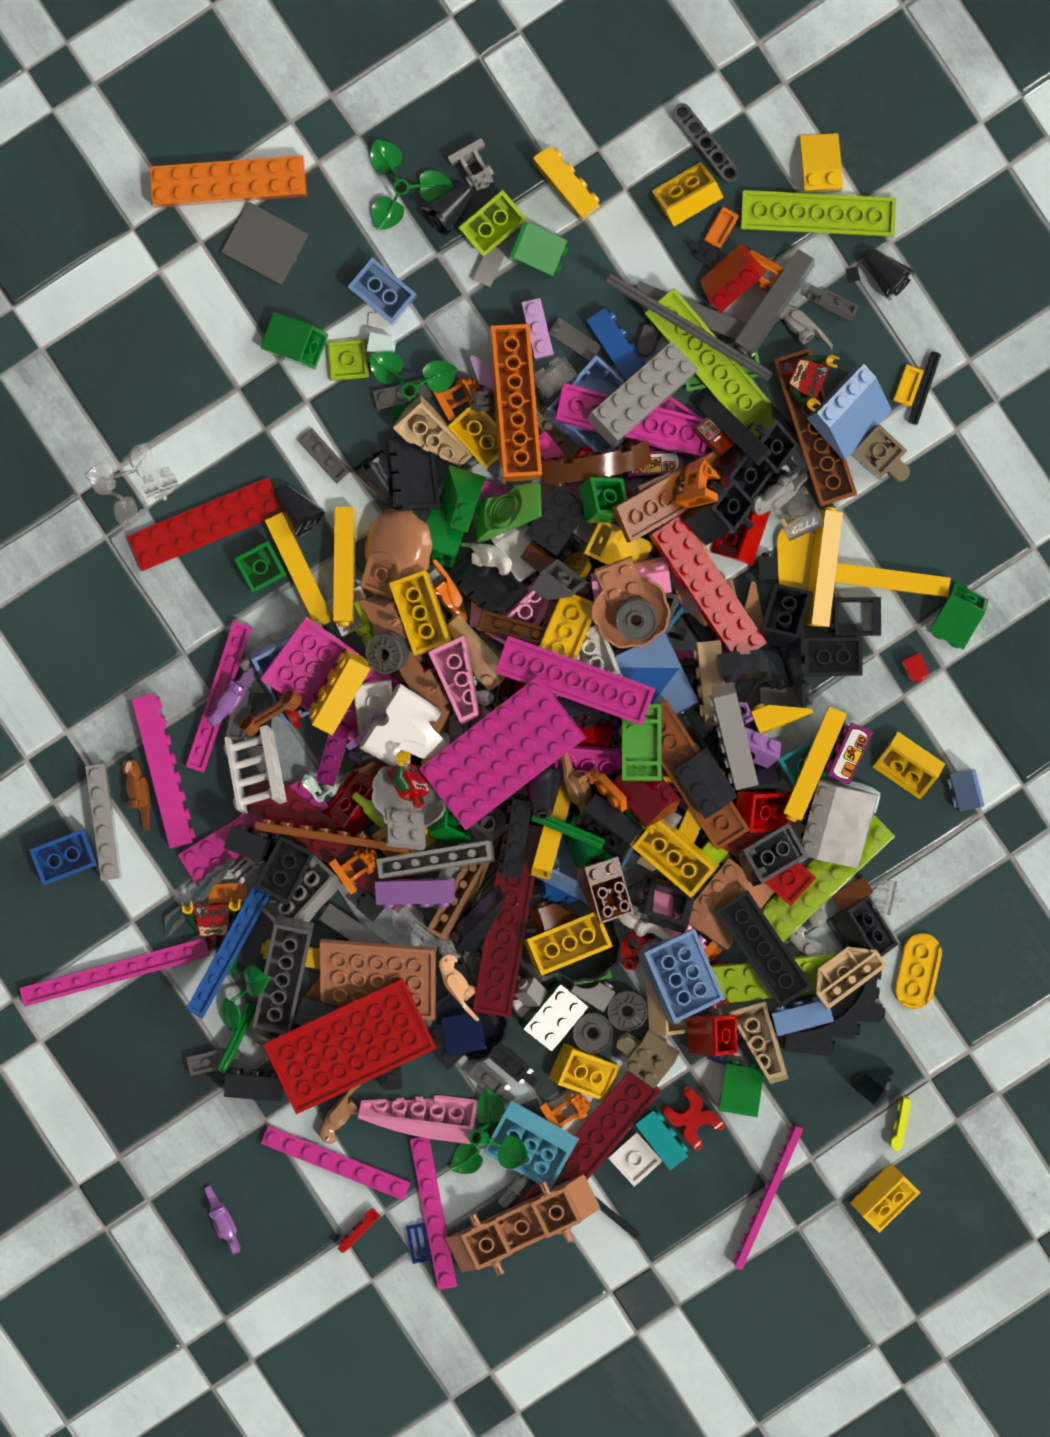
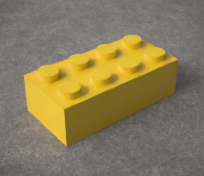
[308,649,370,735]
[632,818,719,897]
[524,913,613,977]

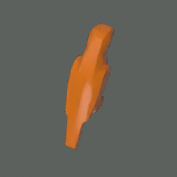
[431,559,467,623]

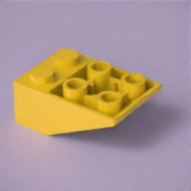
[584,523,654,565]

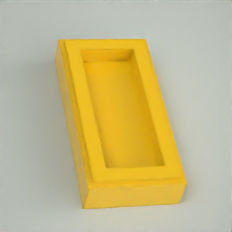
[893,364,924,407]

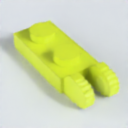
[890,1096,911,1151]

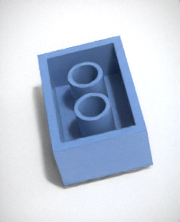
[348,257,417,326]
[770,995,834,1036]

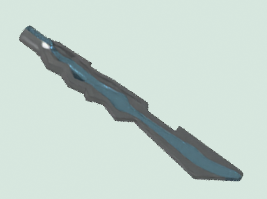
[164,856,236,937]

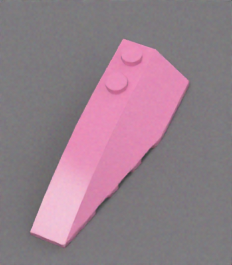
[358,1095,478,1144]

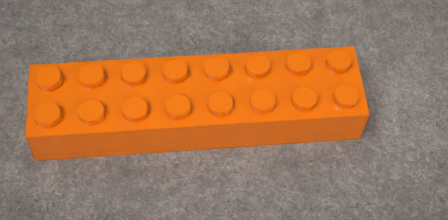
[149,155,307,208]
[488,324,542,482]

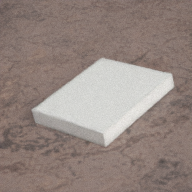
[368,313,380,327]

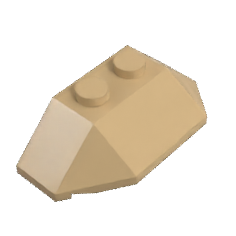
[816,947,888,1010]

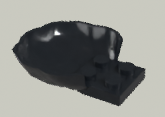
[555,901,623,982]
[430,985,509,1070]

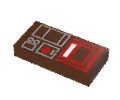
[693,417,734,457]

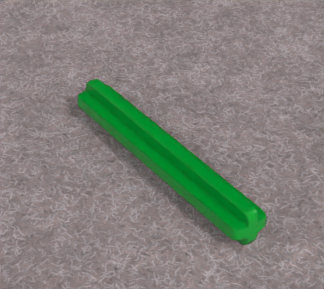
[532,815,605,849]
[217,1002,257,1074]

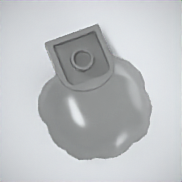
[372,766,446,850]

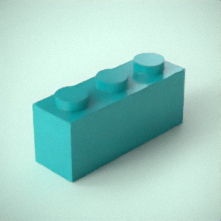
[635,1109,688,1170]

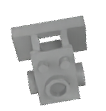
[448,138,494,191]

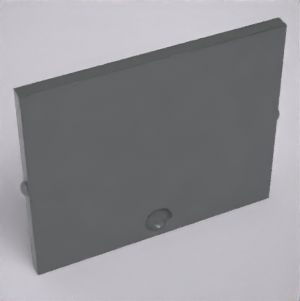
[221,202,309,285]

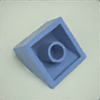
[947,768,985,811]

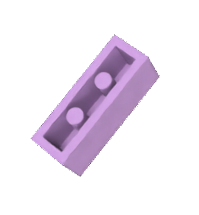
[521,298,554,361]

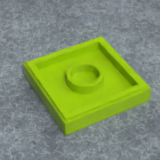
[328,339,369,381]

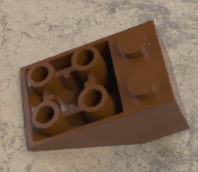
[574,857,634,924]

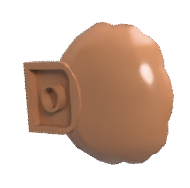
[360,509,432,599]
[592,556,671,648]

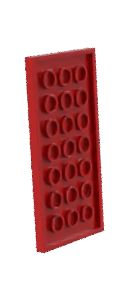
[263,978,436,1115]

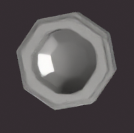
[808,909,827,927]

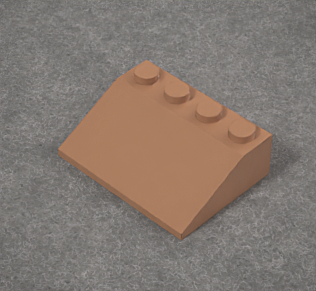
[689,855,774,949]

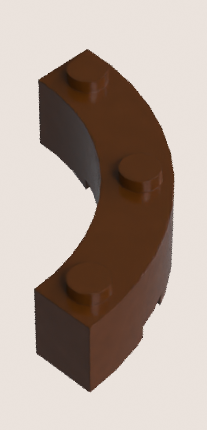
[541,441,652,487]

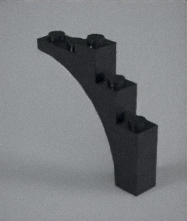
[783,970,885,1056]

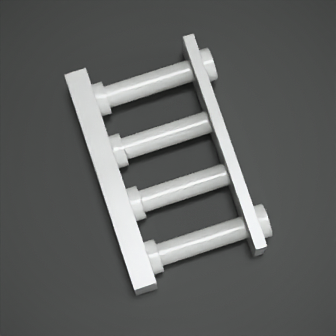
[224,725,287,814]

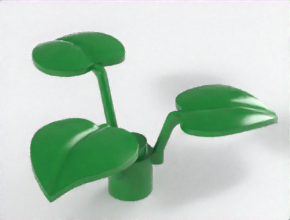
[370,140,453,230]
[370,351,458,425]
[218,942,270,1031]
[449,1088,528,1174]

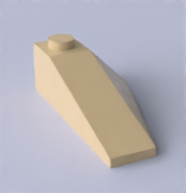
[393,395,473,467]
[447,615,506,691]

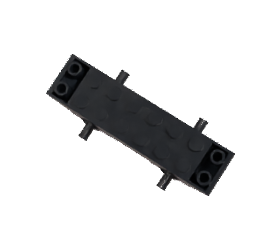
[682,402,799,545]

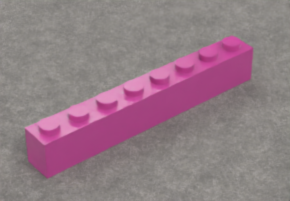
[132,694,196,848]

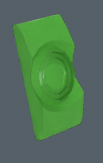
[476,482,542,543]
[622,704,661,781]

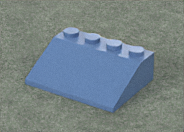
[807,364,892,461]
[637,929,725,1024]

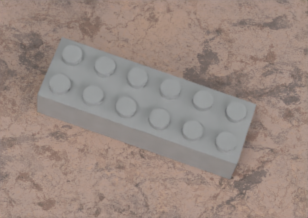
[586,342,698,447]

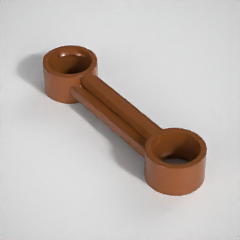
[239,689,302,736]

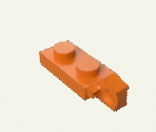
[587,767,627,813]

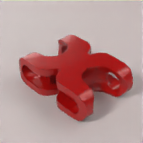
[661,1085,725,1150]

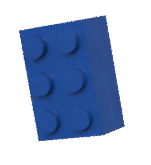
[29,828,99,886]

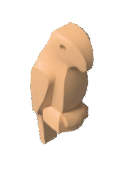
[439,954,479,1021]

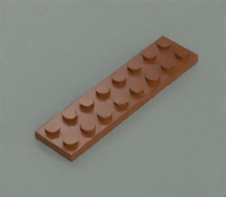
[612,441,736,543]
[659,700,750,850]
[254,819,411,853]

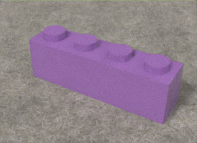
[375,878,455,908]

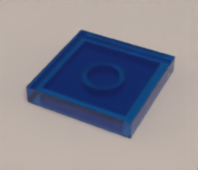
[441,1011,486,1056]

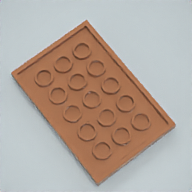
[320,939,436,1020]

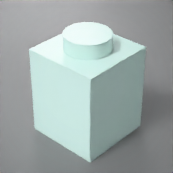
[367,332,396,354]

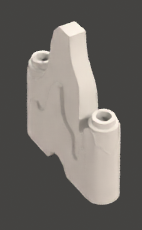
[360,684,450,766]

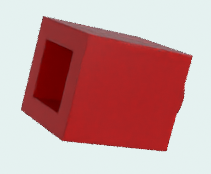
[901,653,930,684]

